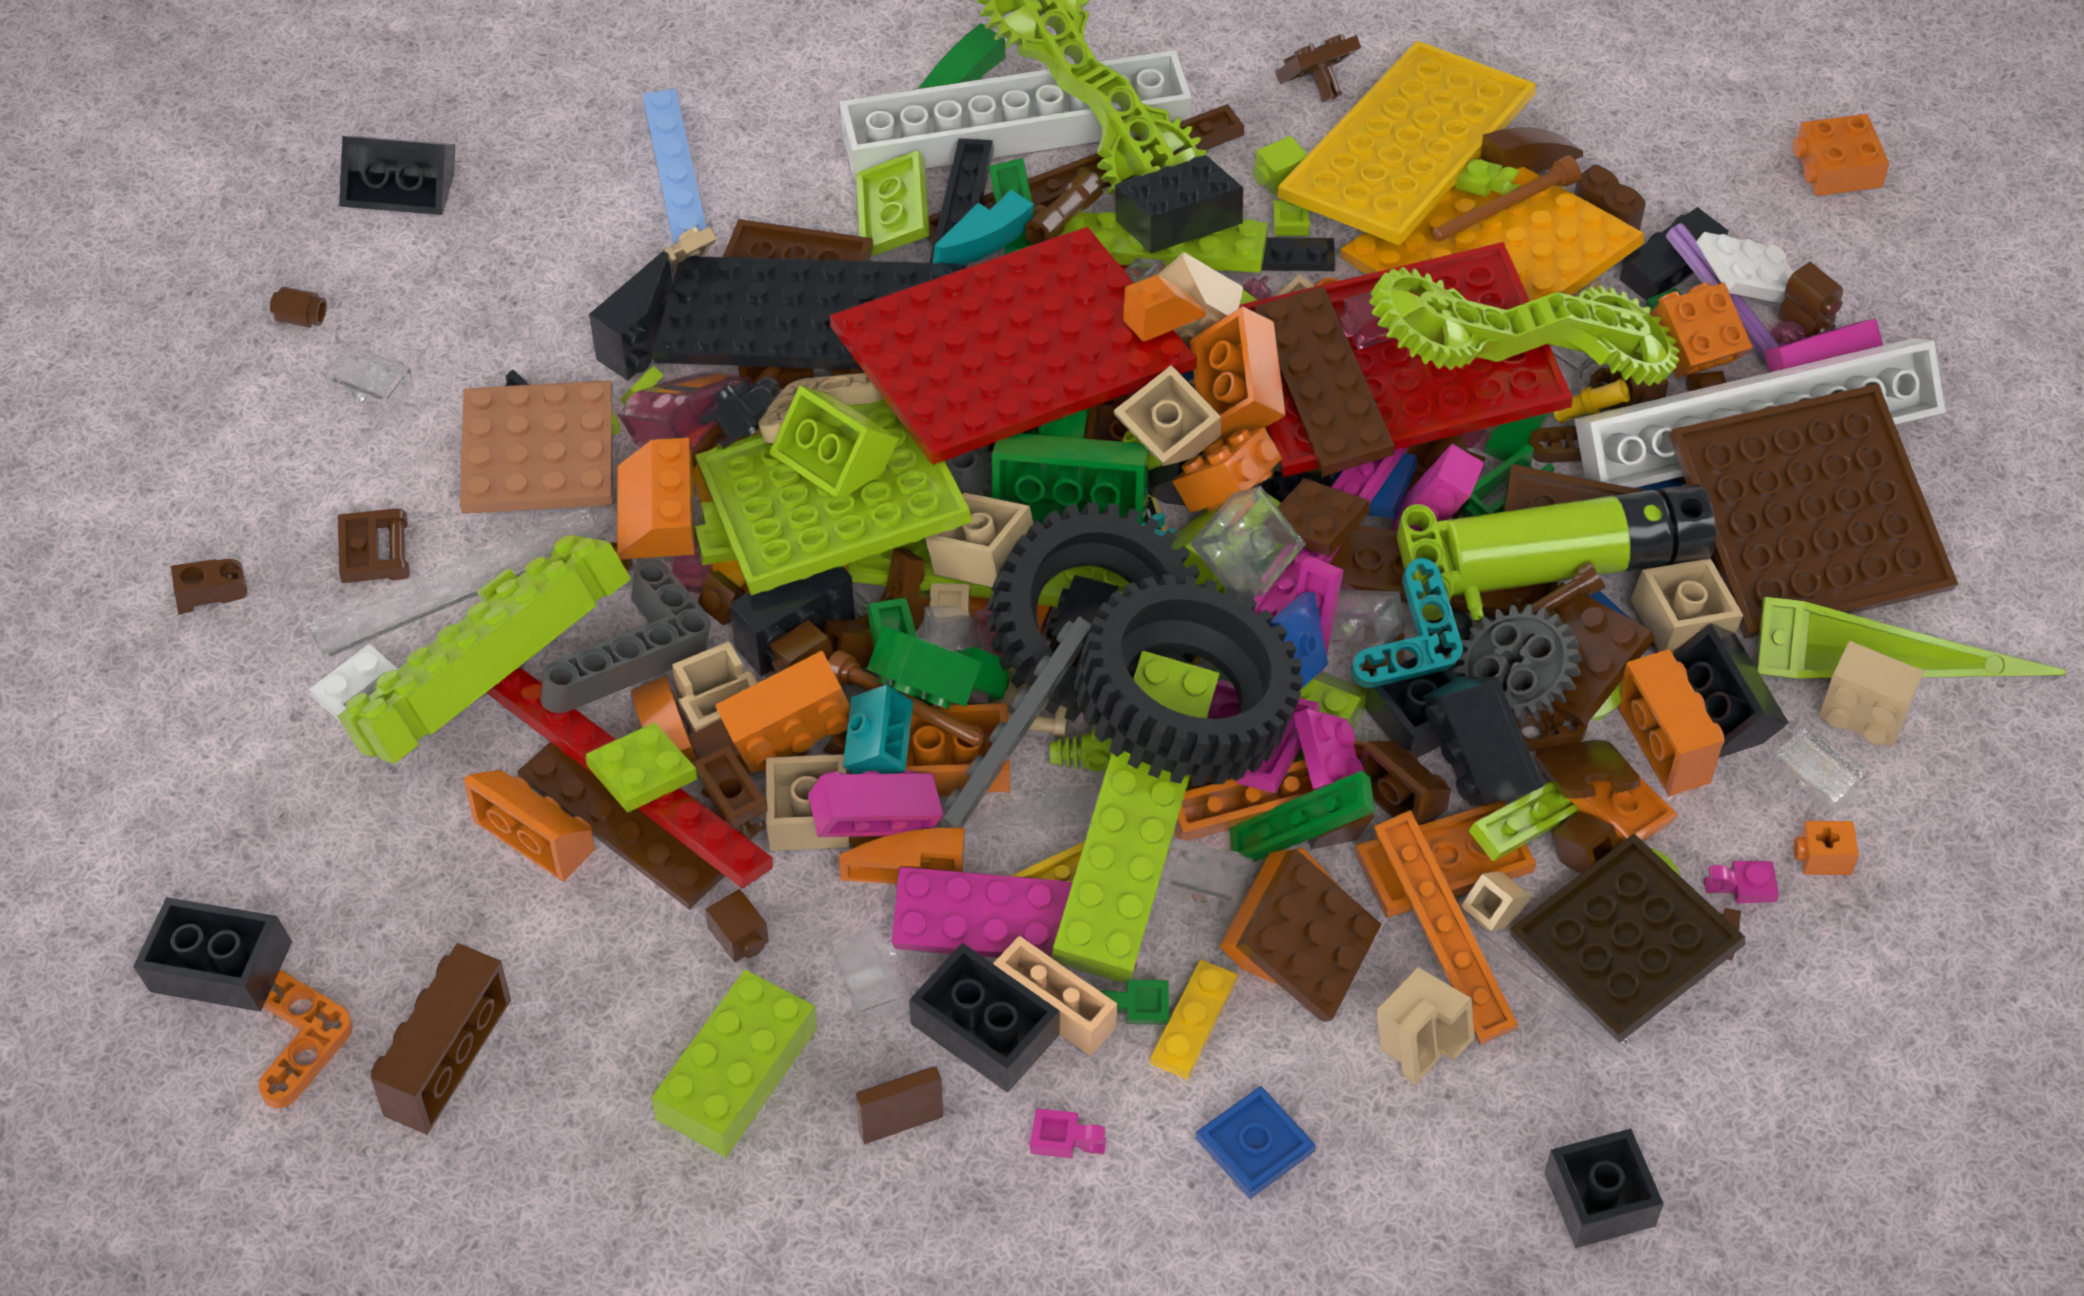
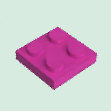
[1293,708,1365,790]

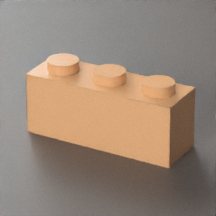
[993,936,1117,1057]

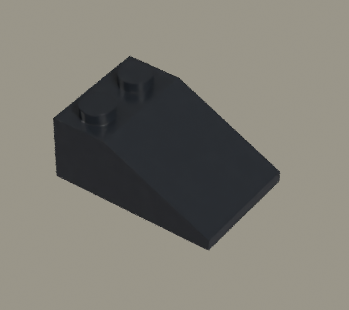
[589,251,672,381]

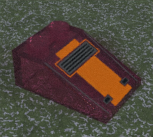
[618,372,753,449]

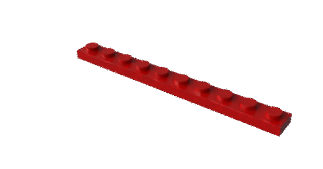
[486,667,773,889]

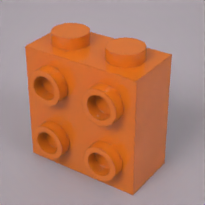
[1793,113,1890,196]
[1649,282,1753,379]
[1172,427,1282,513]

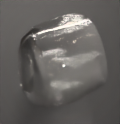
[923,606,982,652]

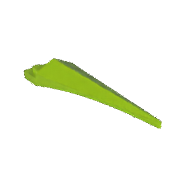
[1756,597,2067,679]

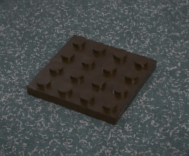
[1510,834,1746,1043]

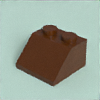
[1361,741,1451,825]

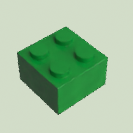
[867,625,983,709]

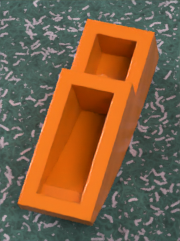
[631,675,698,764]
[839,828,965,884]

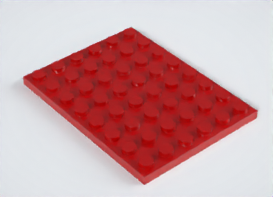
[830,226,1197,465]
[1239,242,1573,477]

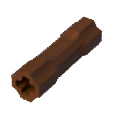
[1024,170,1104,245]

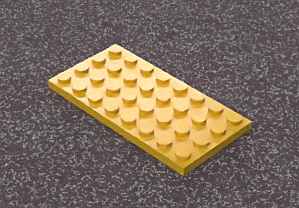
[1277,40,1536,245]

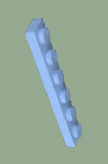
[642,88,706,245]

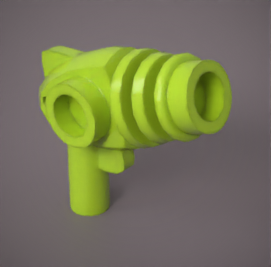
[1050,729,1113,772]

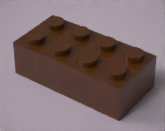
[371,943,511,1135]

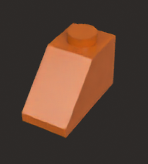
[1123,275,1206,342]

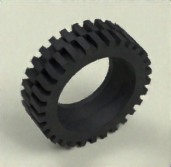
[987,503,1204,721]
[1074,575,1303,786]

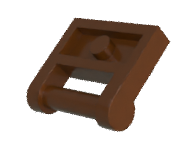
[338,508,410,583]

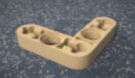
[758,373,883,443]

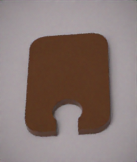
[1535,740,1640,799]

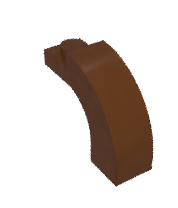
[823,548,931,669]

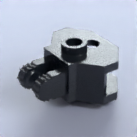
[696,376,780,449]

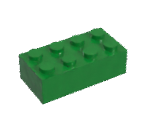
[992,433,1149,524]

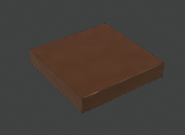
[856,1066,943,1144]

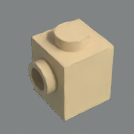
[1460,871,1532,931]

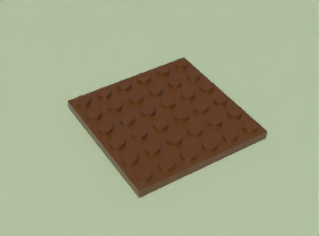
[1669,384,1958,639]

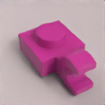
[1704,861,1779,903]
[1030,1108,1107,1159]

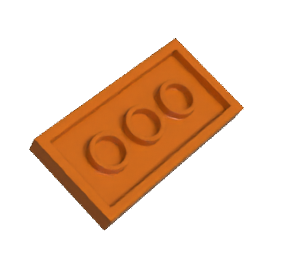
[1355,800,1536,918]

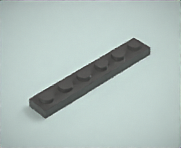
[944,617,1091,828]

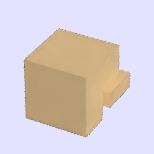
[672,641,758,733]
[1376,967,1474,1085]

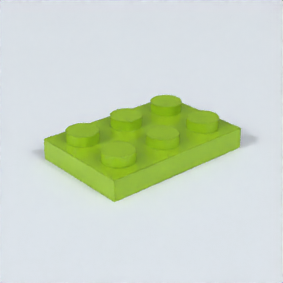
[856,150,930,257]

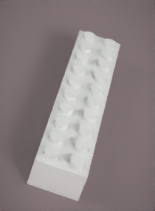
[840,50,1192,180]
[1574,338,1945,488]

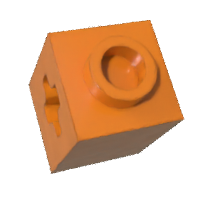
[1793,821,1859,875]

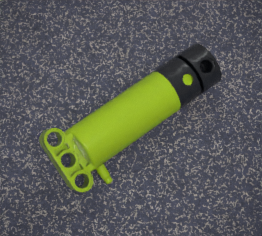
[1397,484,1716,620]

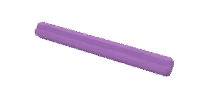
[1666,223,1780,363]

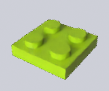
[586,722,697,813]

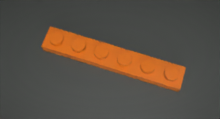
[1374,810,1518,1045]

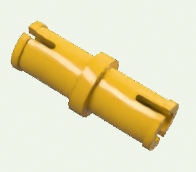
[1554,378,1630,424]

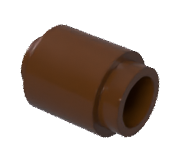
[270,286,327,328]

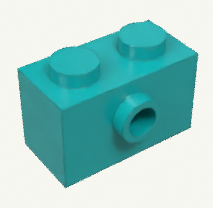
[843,685,913,774]

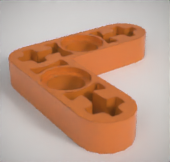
[258,970,353,1108]

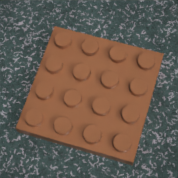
[460,380,613,514]

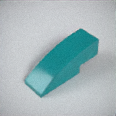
[933,190,1034,265]

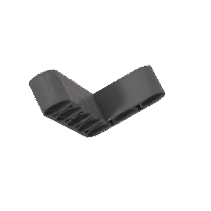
[540,559,711,713]

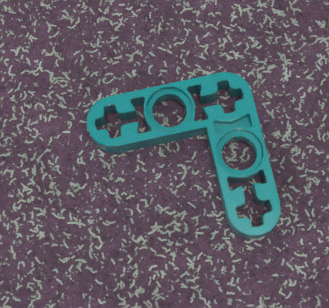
[1350,558,1463,688]

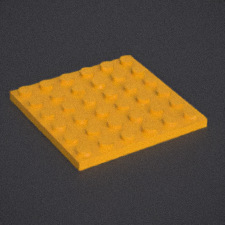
[1340,156,1644,301]

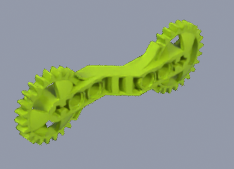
[977,0,1207,195]
[1370,267,1679,386]

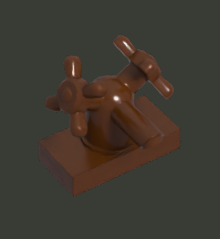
[693,745,768,840]

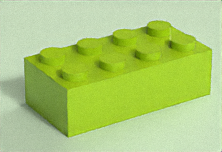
[651,969,817,1157]

